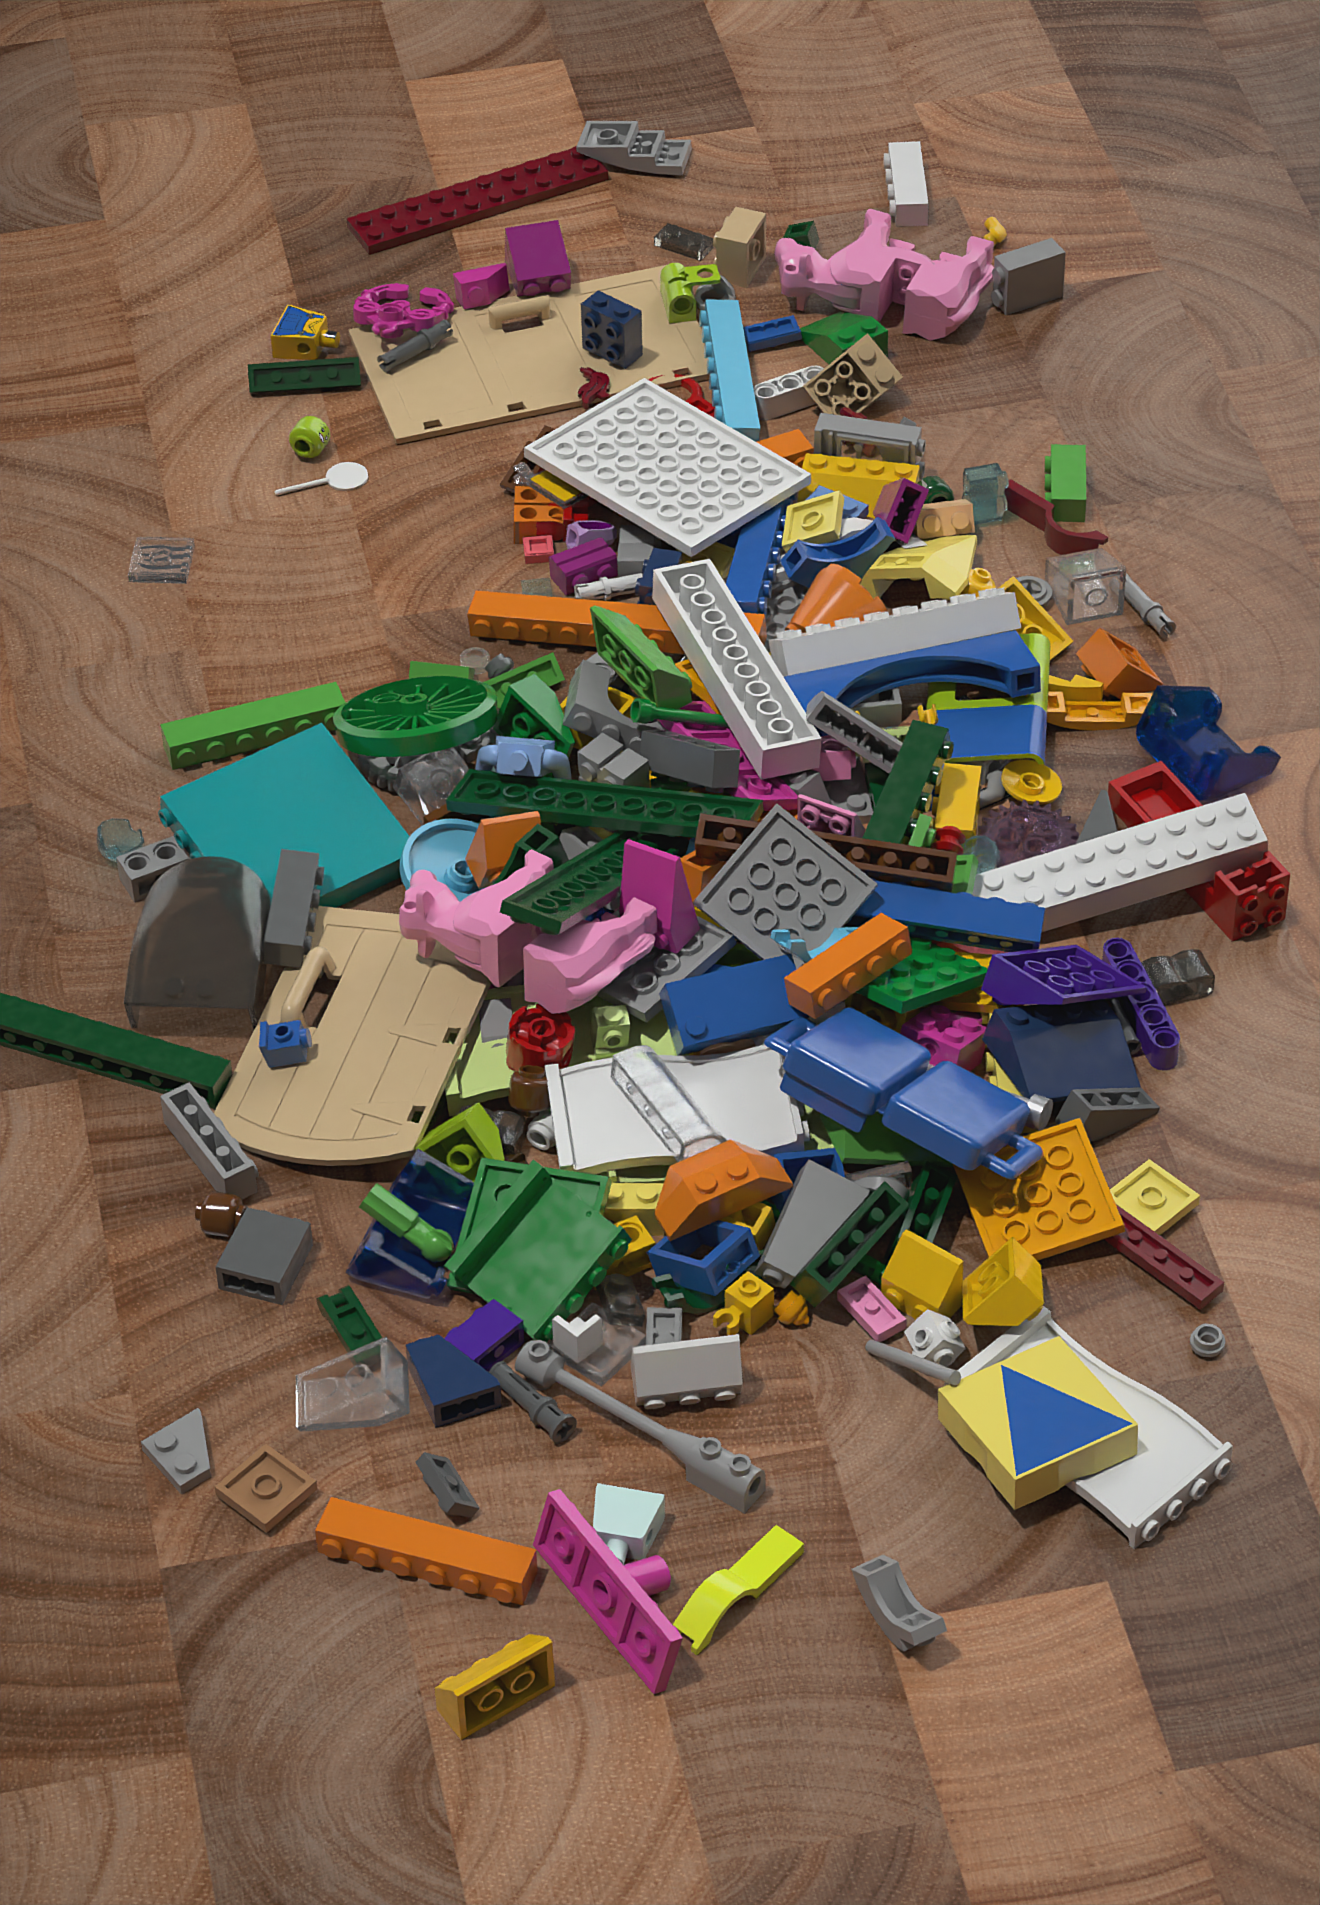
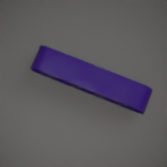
[1102,938,1180,1071]

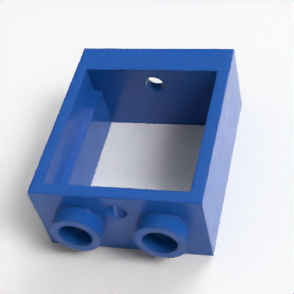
[647,1220,760,1296]

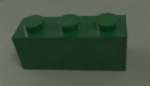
[884,1161,958,1260]

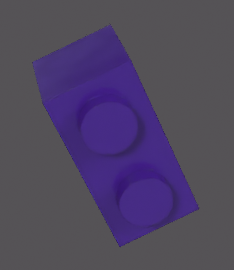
[444,1299,525,1372]

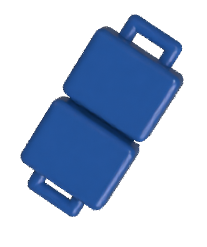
[764,1008,1043,1179]

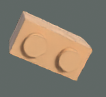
[912,499,975,539]

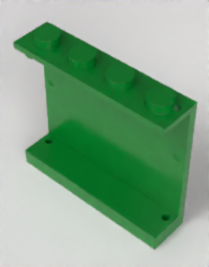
[444,1159,632,1343]

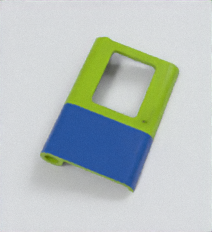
[926,633,1051,764]

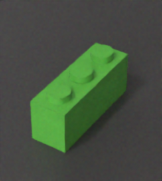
[1044,444,1086,522]

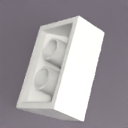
[630,1334,743,1409]

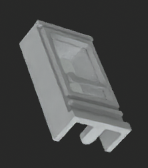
[814,413,926,479]

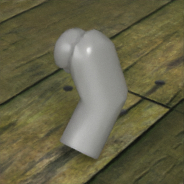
[980,770,1006,808]

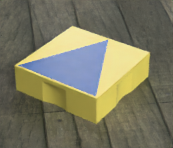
[938,1336,1138,1510]

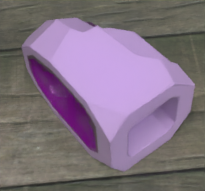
[566,520,617,549]

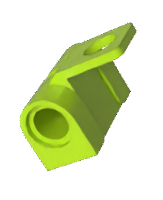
[660,263,720,324]

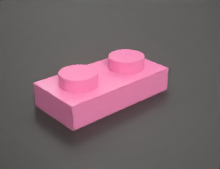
[837,1275,906,1342]

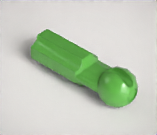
[359,1183,454,1263]

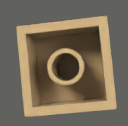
[713,207,766,288]

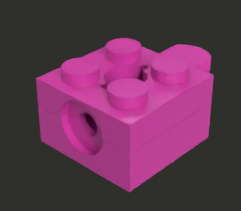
[900,1004,987,1072]

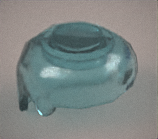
[97,818,145,863]
[960,836,1000,874]

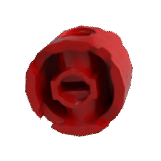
[506,1004,575,1071]

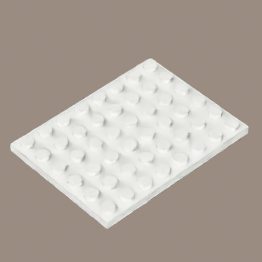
[524,378,811,557]

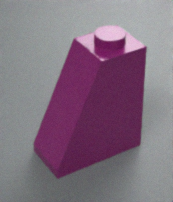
[873,478,929,544]

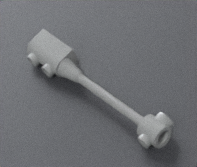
[515,1340,765,1514]

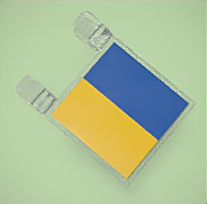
[513,462,588,509]

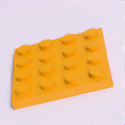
[952,1118,1125,1261]

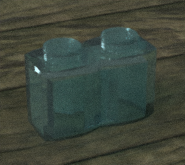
[962,463,1009,525]

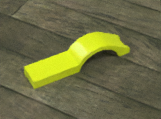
[673,1525,804,1655]

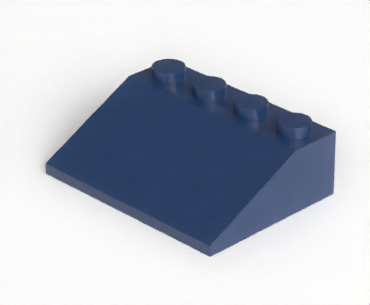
[982,999,1141,1102]

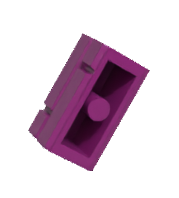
[549,537,618,596]

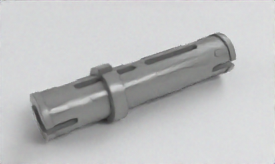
[1113,573,1176,638]

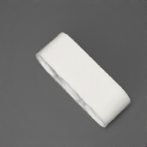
[753,366,824,420]

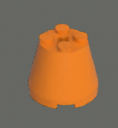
[785,564,889,633]

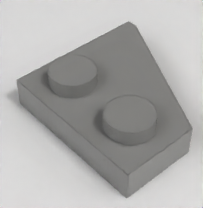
[141,1408,211,1495]

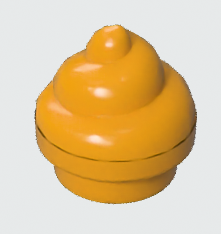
[773,1290,809,1325]

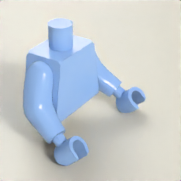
[475,736,572,780]

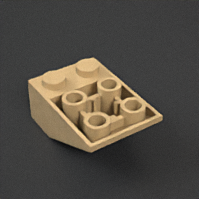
[802,333,903,415]

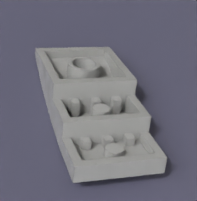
[576,121,692,175]

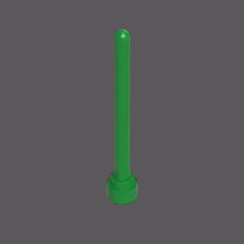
[630,698,730,728]

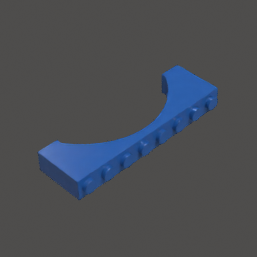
[784,630,1041,737]

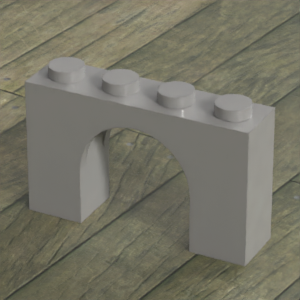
[562,659,667,755]

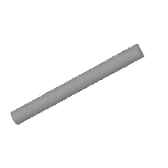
[865,1339,961,1385]

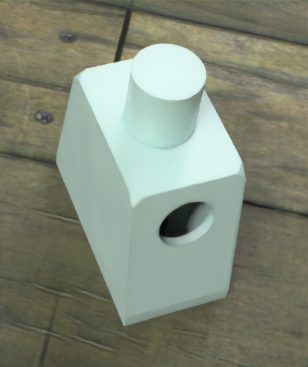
[593,1483,665,1565]

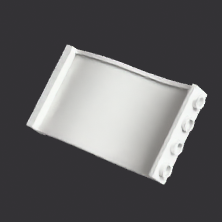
[545,1044,810,1175]
[944,1306,1233,1549]

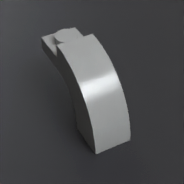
[851,1555,947,1651]

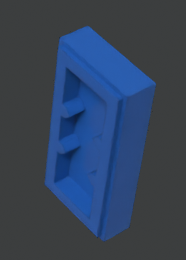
[743,315,802,352]

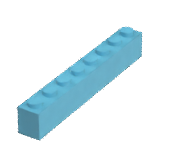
[699,299,760,442]

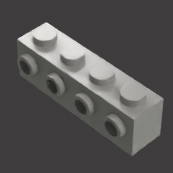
[160,1082,259,1199]

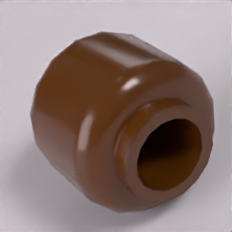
[508,1065,550,1117]
[195,1191,247,1238]

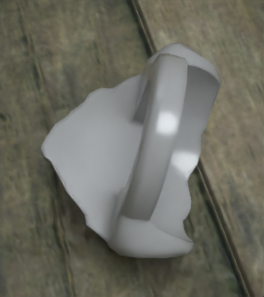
[695,275,736,310]

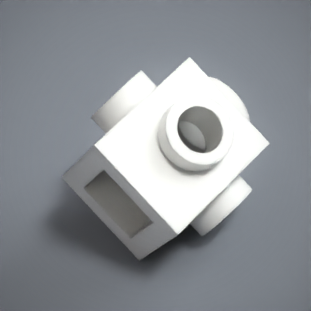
[904,1309,966,1367]

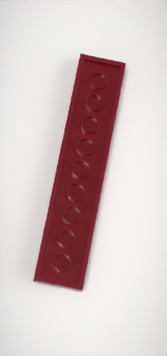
[346,146,609,255]

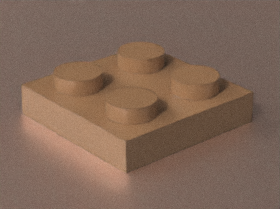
[214,1444,318,1533]

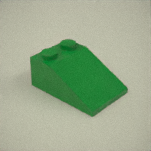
[800,311,888,364]
[493,674,575,778]

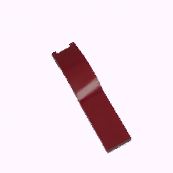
[1002,479,1108,563]

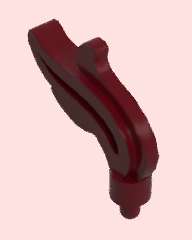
[578,367,610,409]

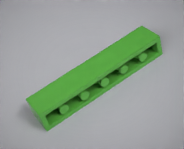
[160,682,345,770]

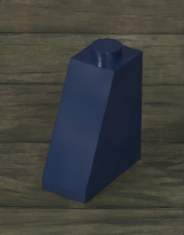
[405,1334,502,1428]

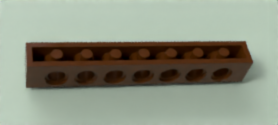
[695,813,957,893]

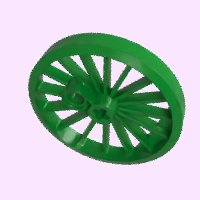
[333,676,498,757]

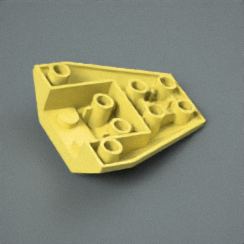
[860,535,978,600]

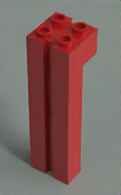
[1108,761,1290,942]

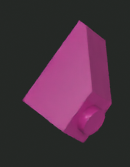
[453,263,510,309]

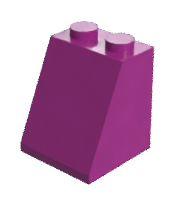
[505,220,571,297]

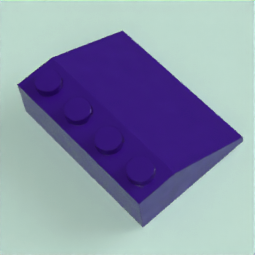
[981,945,1147,1006]

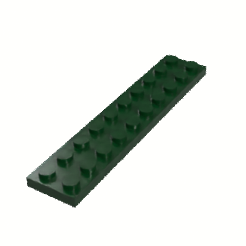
[446,769,764,839]
[499,830,689,935]

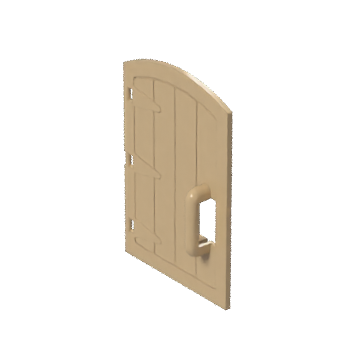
[214,906,492,1166]

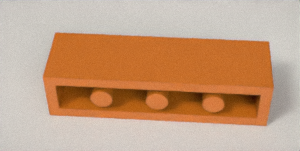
[784,913,912,1019]

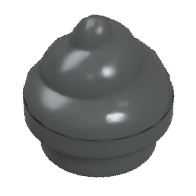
[485,653,514,679]

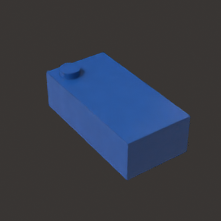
[659,953,809,1056]

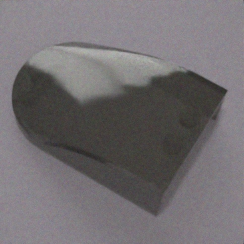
[124,856,271,1031]

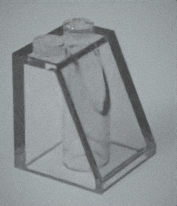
[1045,548,1126,625]

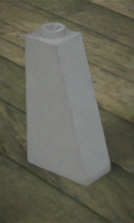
[754,1160,870,1289]

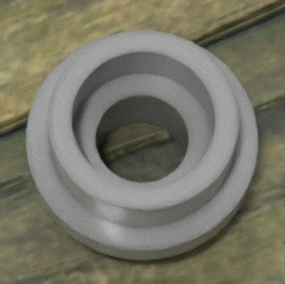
[1190,1324,1225,1357]

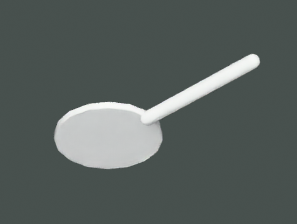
[275,462,368,495]

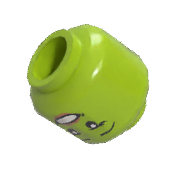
[289,416,331,458]

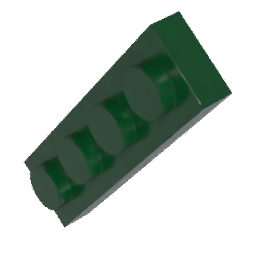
[247,357,361,394]

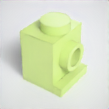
[590,1005,630,1058]

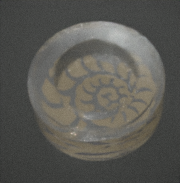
[460,647,490,675]

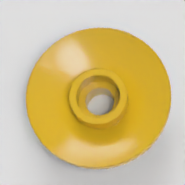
[1001,760,1062,805]

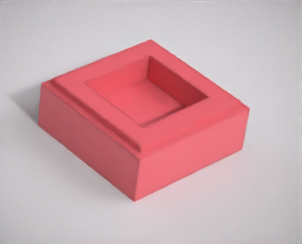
[523,535,554,564]

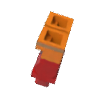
[514,486,588,544]

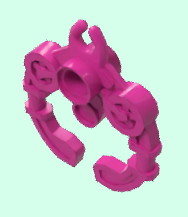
[353,283,454,338]

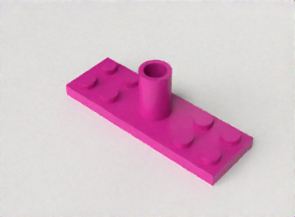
[658,701,798,811]
[533,1489,683,1694]

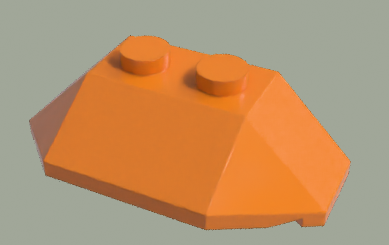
[654,1139,793,1241]

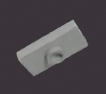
[646,1307,682,1345]

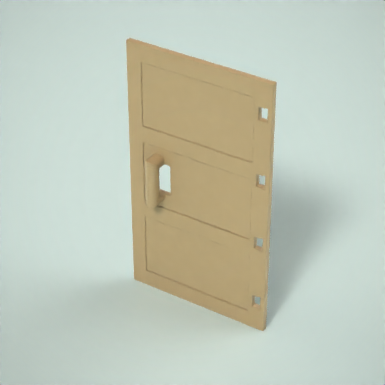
[348,265,710,445]

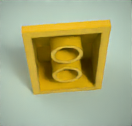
[981,576,1074,661]

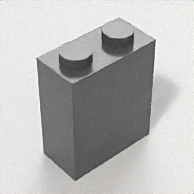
[216,1207,313,1305]

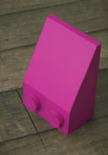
[619,839,700,954]

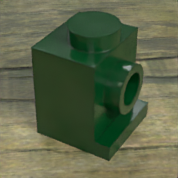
[783,221,820,249]

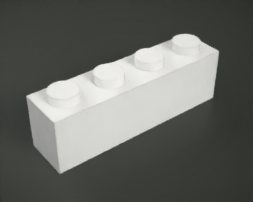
[883,141,928,227]

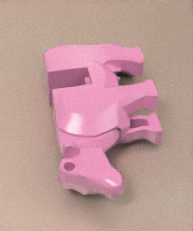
[774,209,994,341]
[399,849,657,1014]

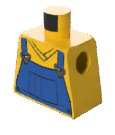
[271,305,340,360]

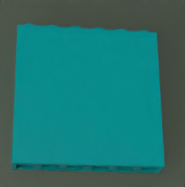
[158,723,410,945]

